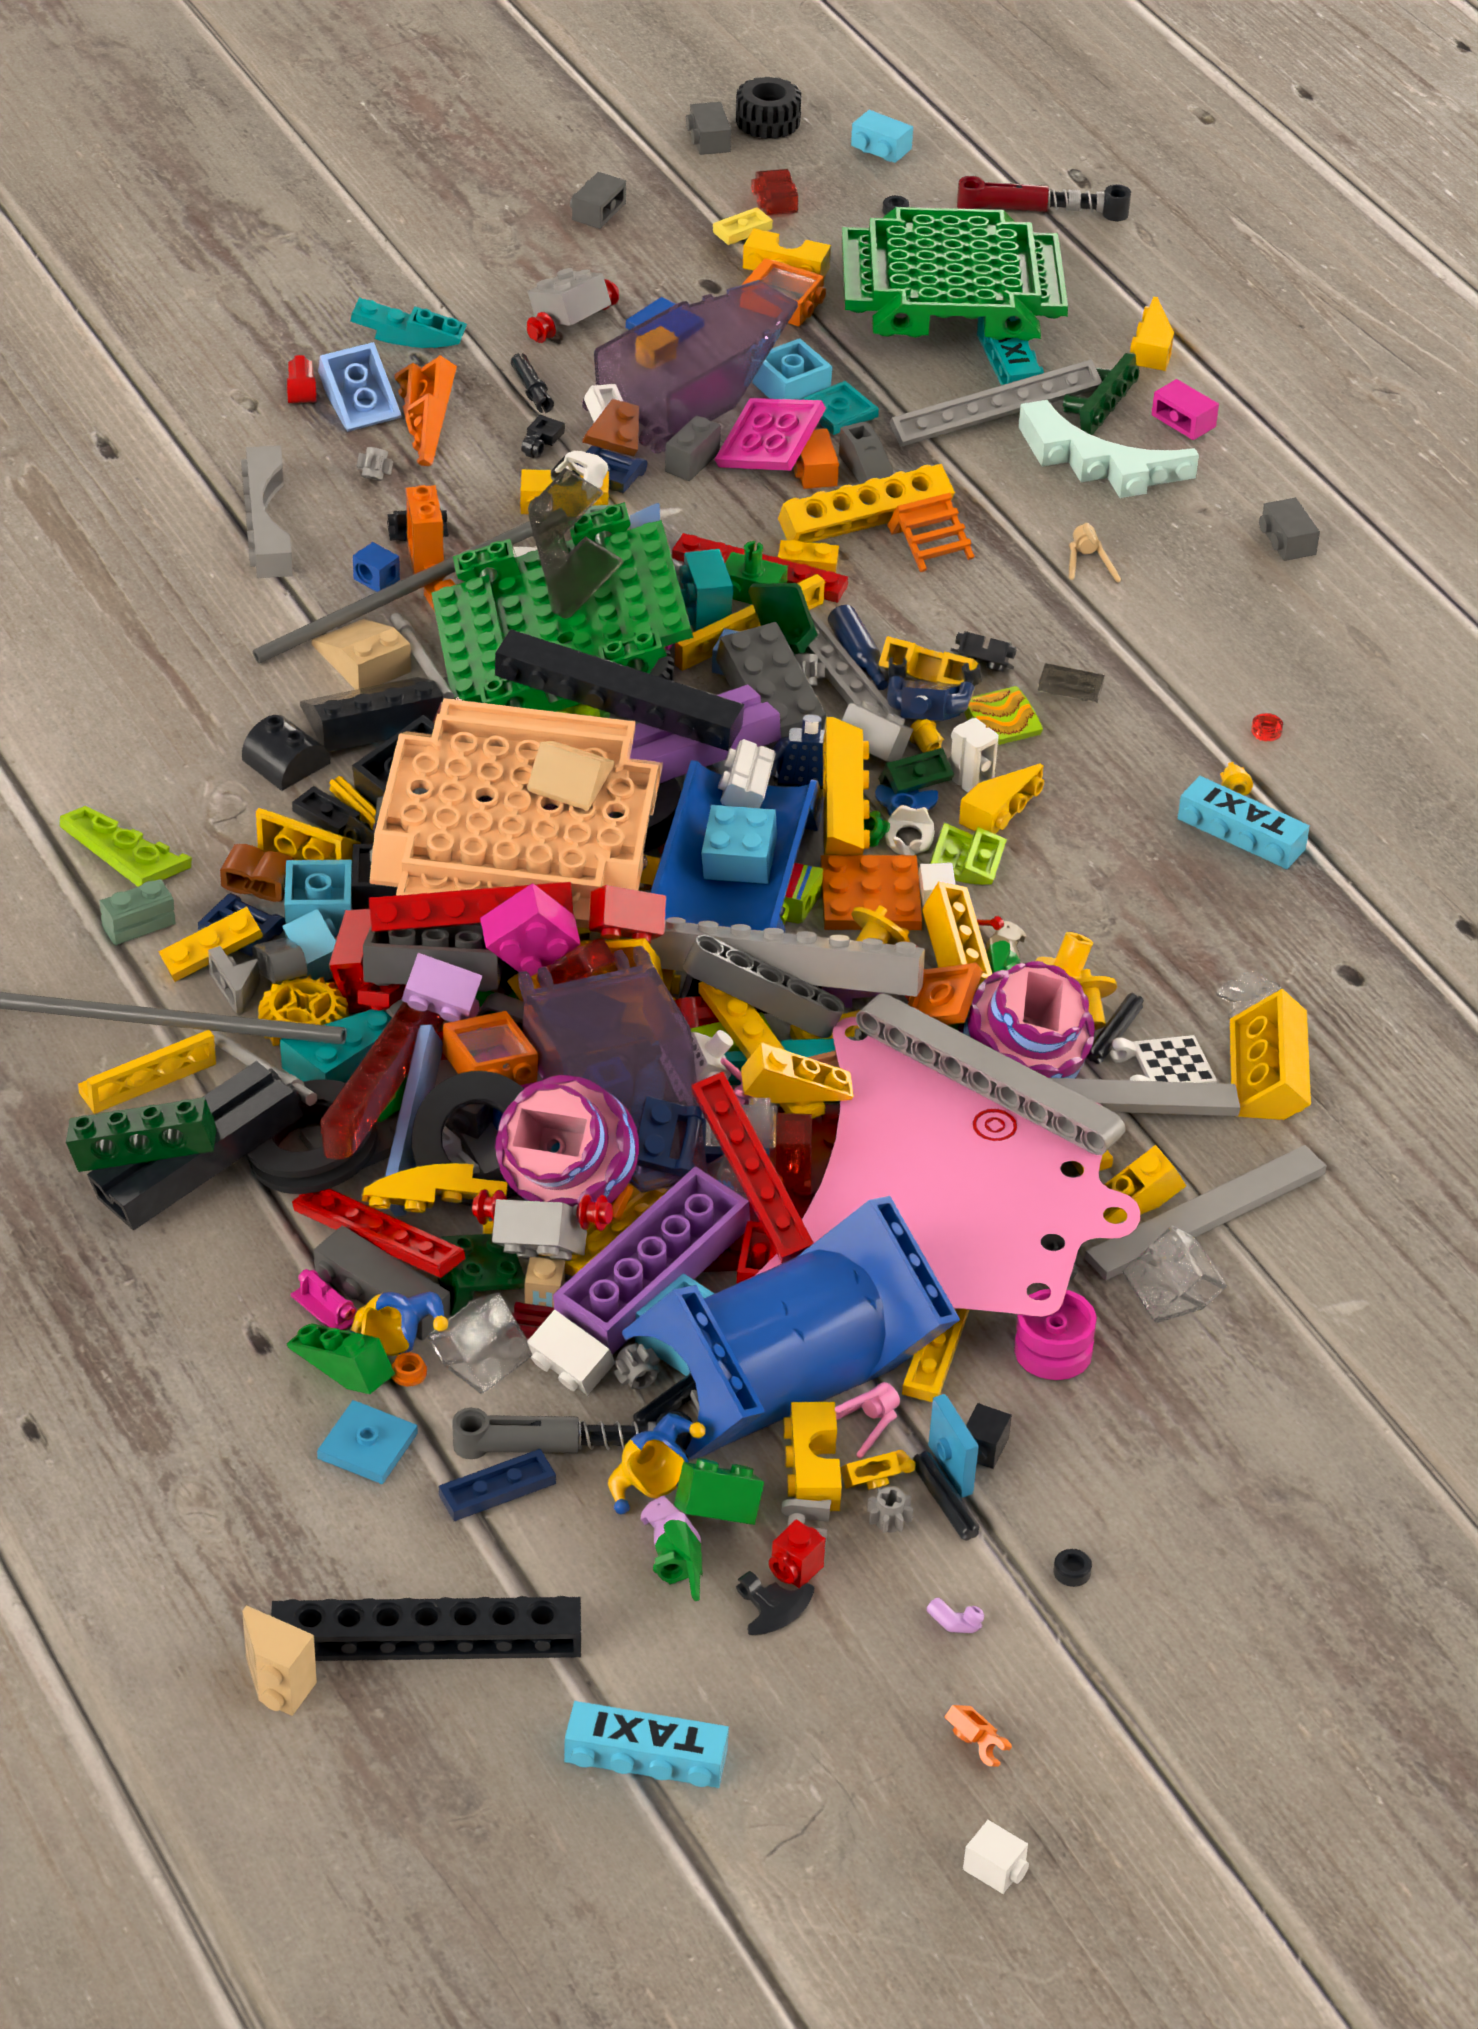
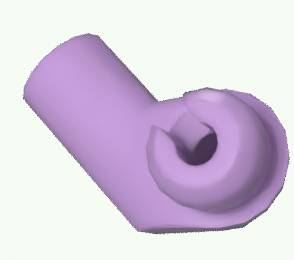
[927,1598,984,1633]

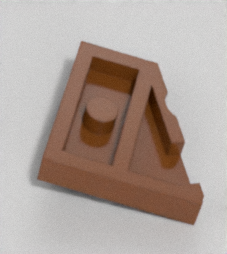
[582,398,639,457]

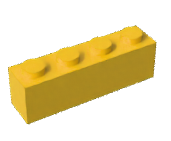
[922,881,992,990]

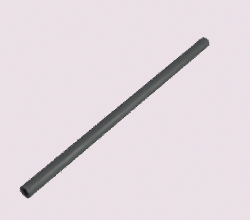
[253,506,567,664]
[0,992,347,1045]

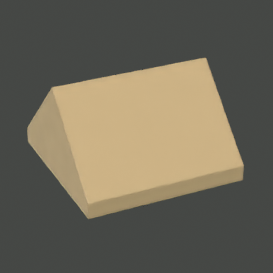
[527,741,614,811]

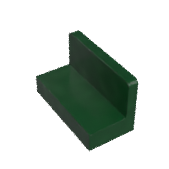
[878,747,955,794]

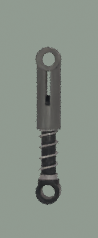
[452,1407,693,1459]

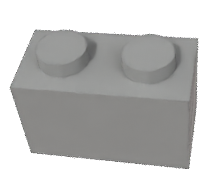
[842,700,913,762]

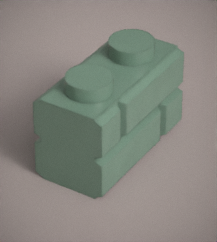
[99,879,176,945]

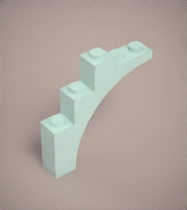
[1018,400,1199,498]

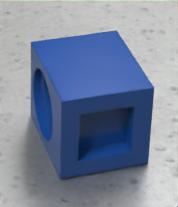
[353,542,400,592]

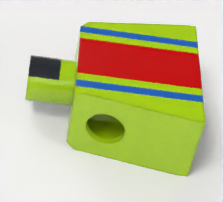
[780,863,823,925]

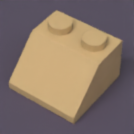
[242,1605,317,1716]

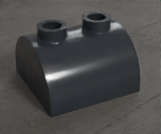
[242,715,331,791]

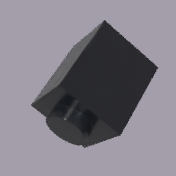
[966,1403,1012,1469]

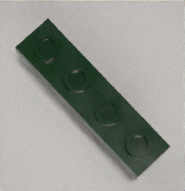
[1063,353,1140,435]

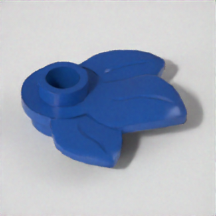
[875,785,938,816]

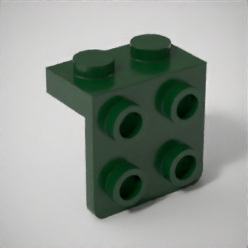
[748,583,818,656]

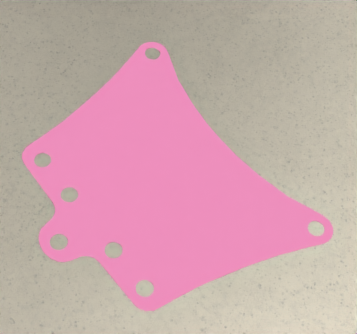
[756,1017,1140,1317]

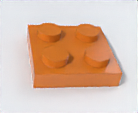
[908,963,983,1025]

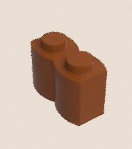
[220,844,295,902]

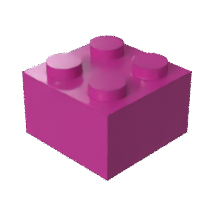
[480,883,581,979]

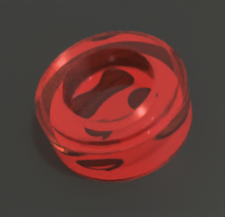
[1251,713,1283,741]

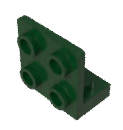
[437,1233,525,1317]

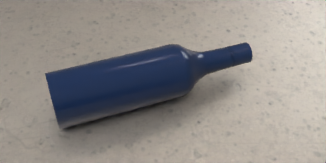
[828,605,888,690]

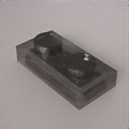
[1038,663,1105,703]

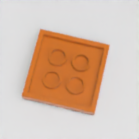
[820,855,922,930]

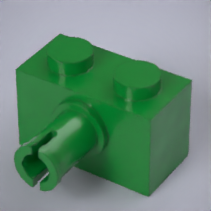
[725,541,788,605]
[674,1458,765,1525]

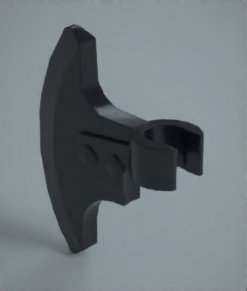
[736,1571,815,1636]

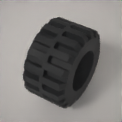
[736,77,802,139]

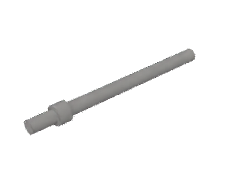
[390,613,454,700]
[192,1029,317,1106]

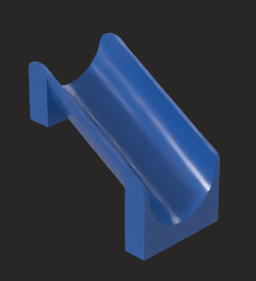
[650,760,823,933]
[622,1196,960,1459]

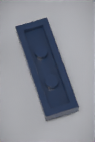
[438,1449,556,1521]

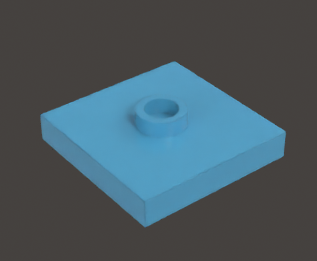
[928,1394,978,1498]
[317,1400,418,1484]

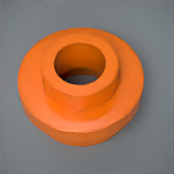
[392,1352,427,1387]

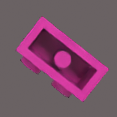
[1151,379,1219,440]

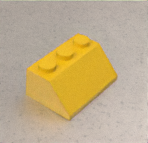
[255,808,361,860]

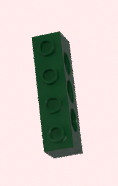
[66,1097,217,1172]

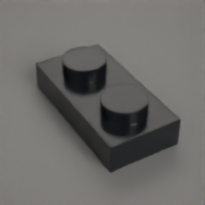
[292,786,361,836]

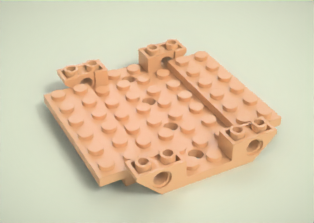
[370,698,663,929]

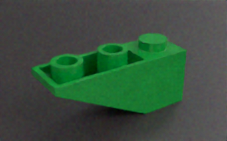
[286,1323,395,1394]

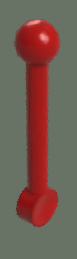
[977,916,1004,930]

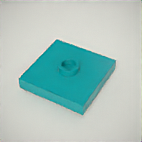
[800,381,879,435]

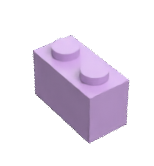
[401,953,483,1022]

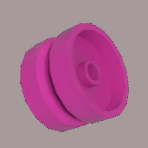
[1014,1289,1097,1380]

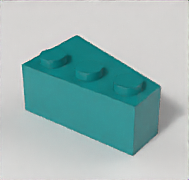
[280,1009,402,1086]

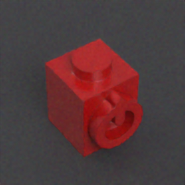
[768,1519,826,1588]

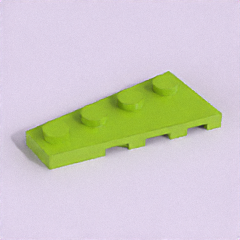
[59,806,192,887]

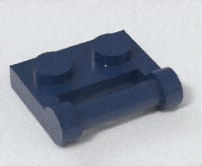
[572,445,648,494]
[198,893,286,957]
[637,1096,705,1177]

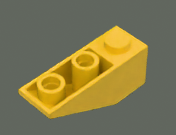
[1130,296,1174,371]
[959,764,1044,834]
[741,1043,854,1103]
[1103,1145,1187,1224]

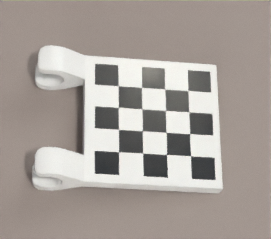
[1109,1035,1217,1083]

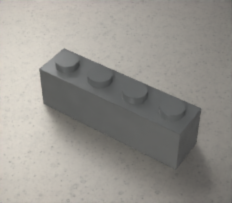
[314,1225,451,1341]

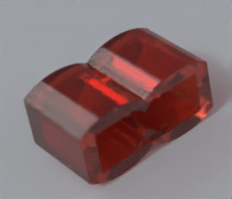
[751,169,798,215]
[536,938,616,999]

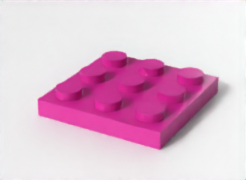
[714,398,826,471]

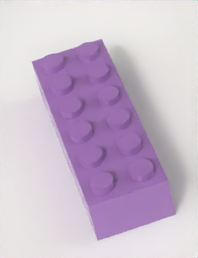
[553,1166,750,1354]

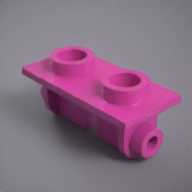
[291,1269,358,1330]

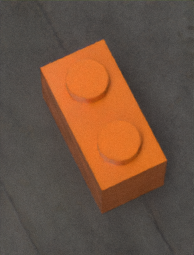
[794,429,839,489]

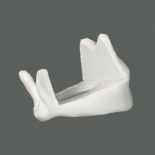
[555,451,609,498]
[885,805,935,855]

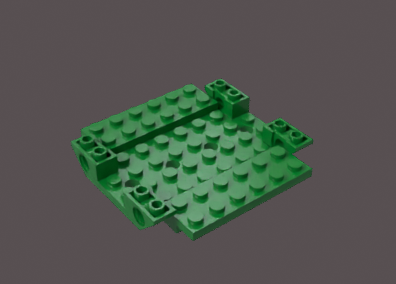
[842,207,1068,341]
[431,502,694,712]

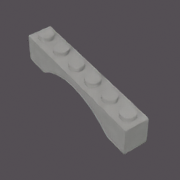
[241,445,293,578]

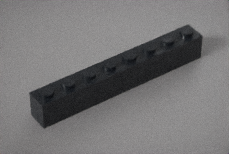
[495,629,744,751]

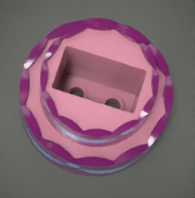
[958,961,1095,1079]
[495,1075,639,1207]

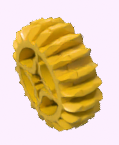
[258,975,349,1046]

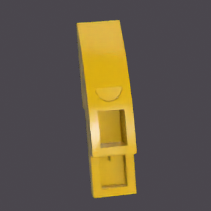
[362,1163,507,1213]

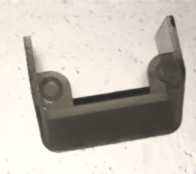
[528,468,623,619]

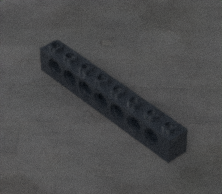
[271,1596,581,1661]

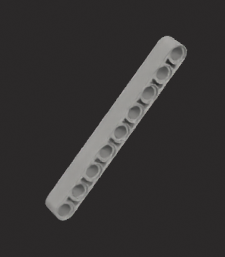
[856,993,1125,1155]

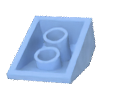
[318,342,402,432]

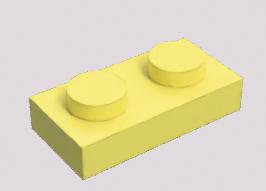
[713,207,773,245]

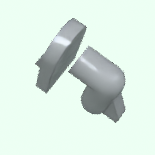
[781,1499,831,1549]

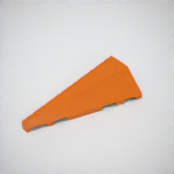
[394,355,457,466]

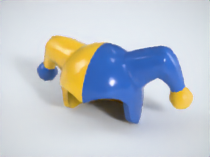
[350,1292,448,1356]
[607,1413,706,1514]

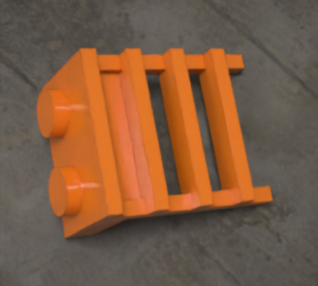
[887,493,974,573]

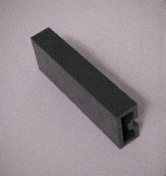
[87,1061,303,1231]

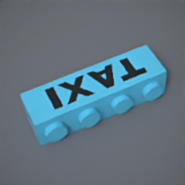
[1178,776,1310,869]
[564,1701,729,1788]

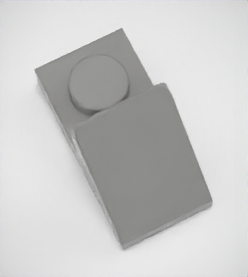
[208,946,260,1015]

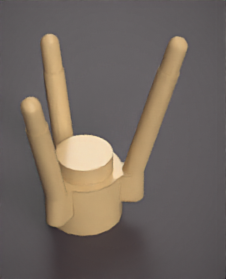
[1069,523,1121,582]

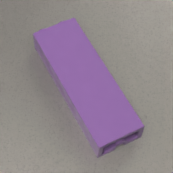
[630,684,781,783]

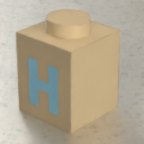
[525,1257,565,1307]

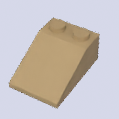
[311,619,411,690]

